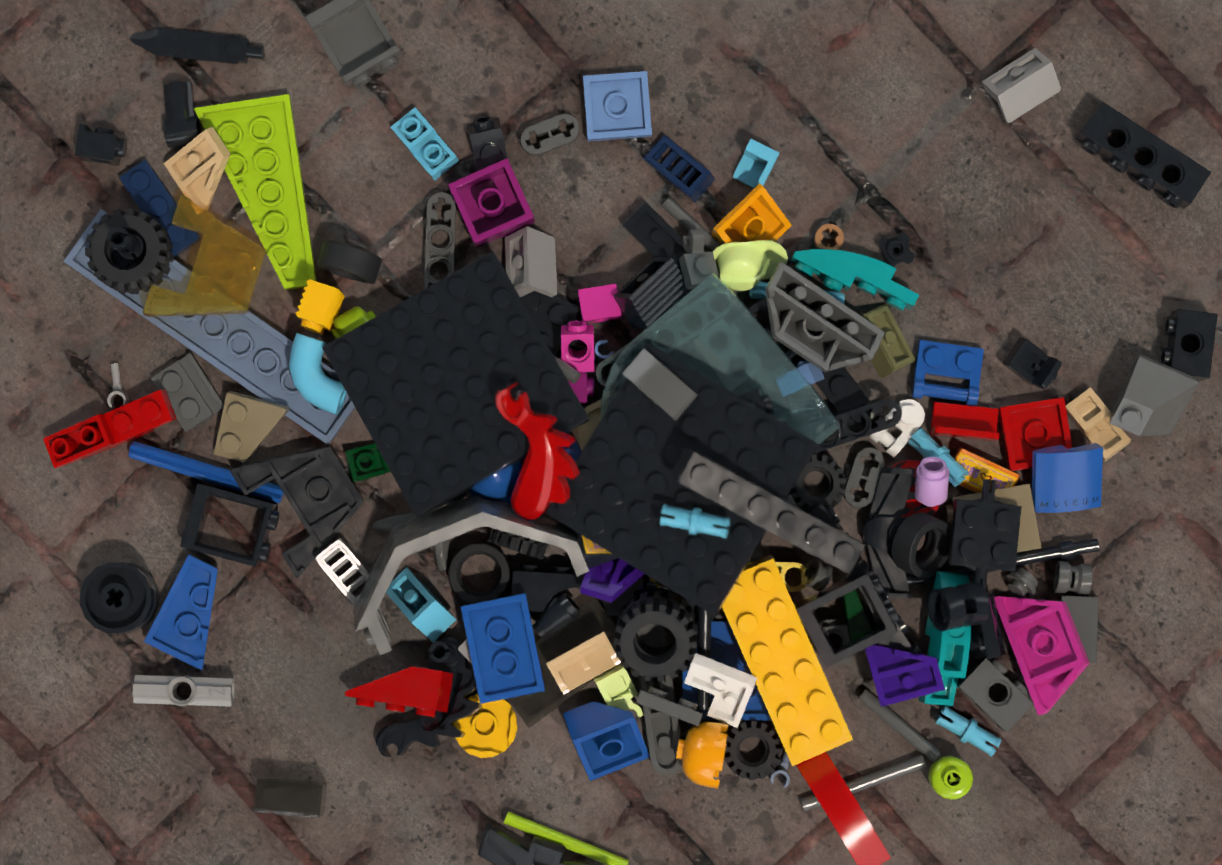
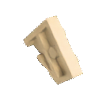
[164,127,230,215]

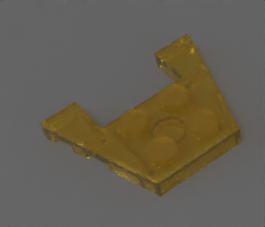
[143,195,266,317]

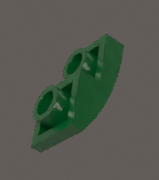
[344,443,391,483]

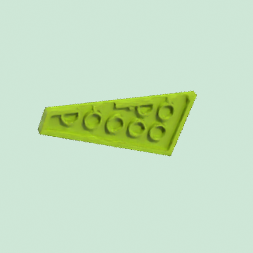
[194,94,317,290]

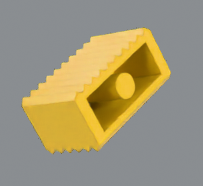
[295,279,345,335]

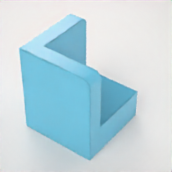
[733,139,779,189]

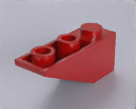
[345,666,454,717]

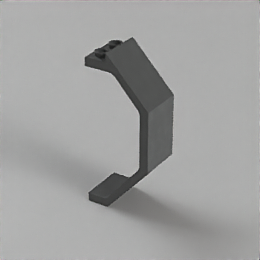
[353,495,589,655]

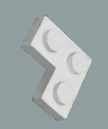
[684,653,757,728]

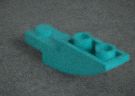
[791,249,919,311]
[918,571,971,706]

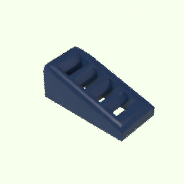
[643,135,715,203]

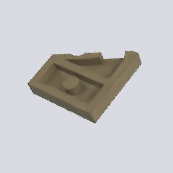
[214,391,289,463]

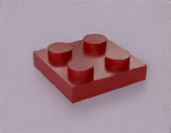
[998,397,1073,471]

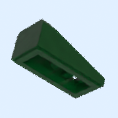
[840,578,872,642]

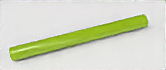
[504,811,629,865]

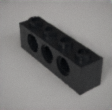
[1076,101,1211,209]

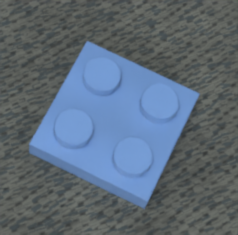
[583,71,652,142]

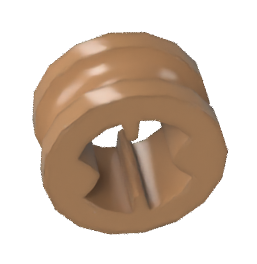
[814,224,844,250]

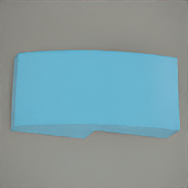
[390,107,459,181]

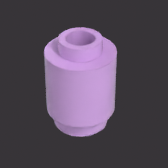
[915,457,949,507]

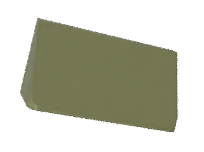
[861,303,916,378]

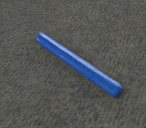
[128,441,284,503]

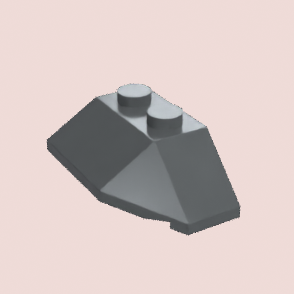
[765,262,885,372]

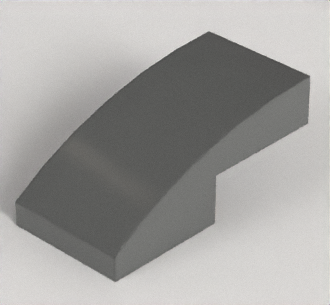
[622,349,697,420]

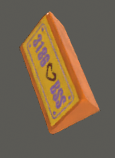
[954,448,1020,493]

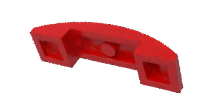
[796,752,891,865]

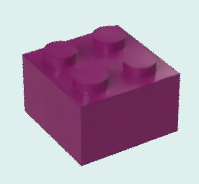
[448,158,535,249]

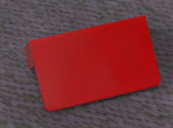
[930,402,1000,442]

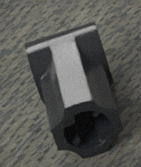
[164,81,201,148]

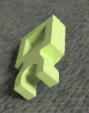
[593,664,644,718]

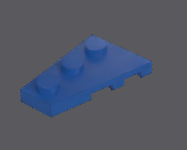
[144,554,218,670]

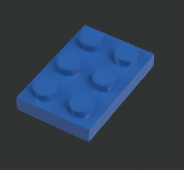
[461,593,545,704]

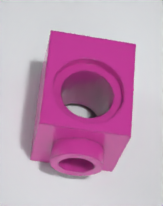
[578,284,622,324]
[561,321,594,372]

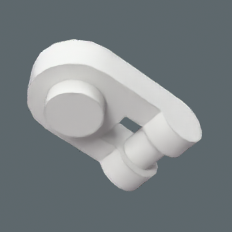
[869,399,925,458]

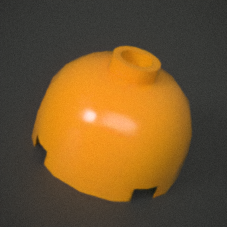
[676,722,728,789]

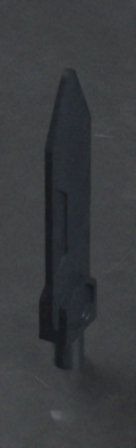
[130,28,265,64]

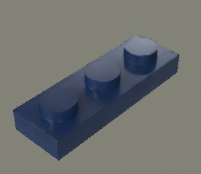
[119,160,202,258]

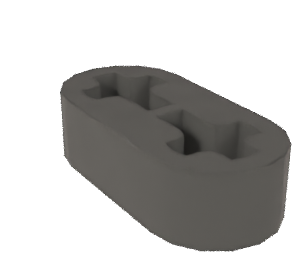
[520,114,580,157]
[844,448,884,508]

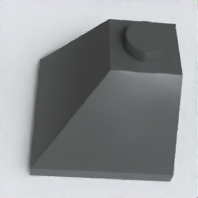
[1110,354,1200,436]

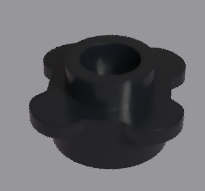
[878,233,914,267]

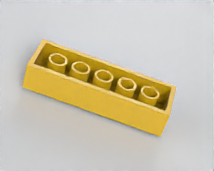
[722,555,853,766]

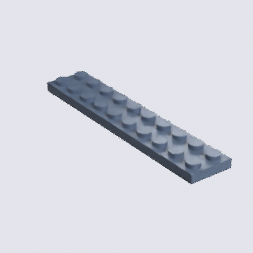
[63,209,355,446]

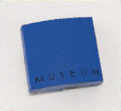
[1032,443,1103,513]

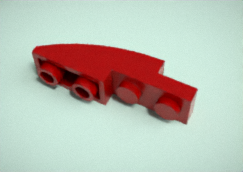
[43,389,177,469]

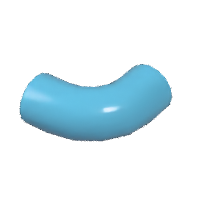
[289,333,347,415]

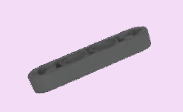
[424,192,456,290]

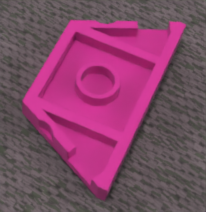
[995,596,1090,716]

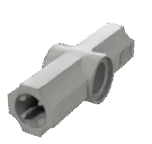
[132,675,235,707]

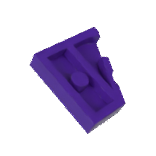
[580,558,645,603]
[865,645,945,707]

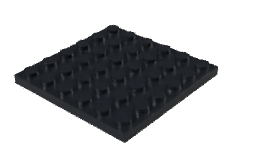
[322,251,590,518]
[546,343,819,616]

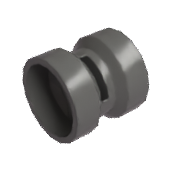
[1053,561,1093,597]

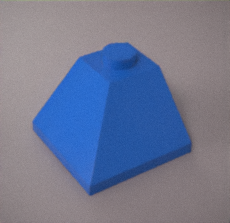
[563,701,650,781]

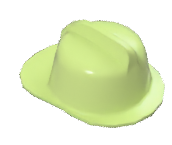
[713,240,788,291]

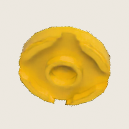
[453,693,518,758]

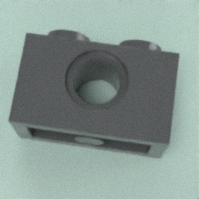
[957,658,1033,732]

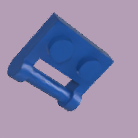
[912,340,984,406]

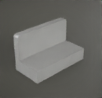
[982,48,1061,123]
[505,226,557,297]

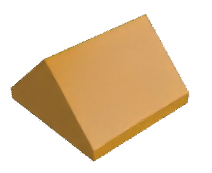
[711,183,792,245]

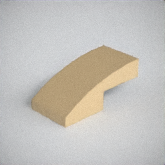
[1066,387,1131,462]

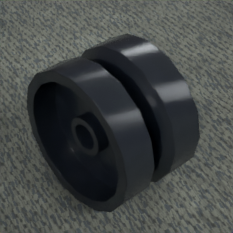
[80,562,159,634]

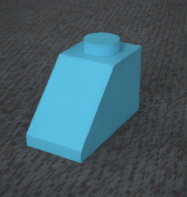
[386,567,457,642]

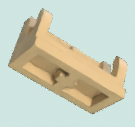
[546,631,621,694]

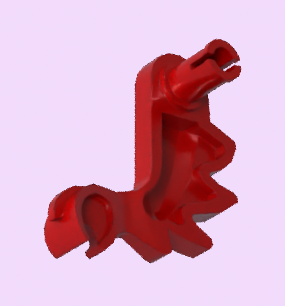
[495,382,580,520]

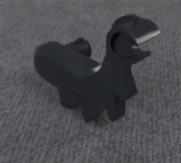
[375,637,482,757]

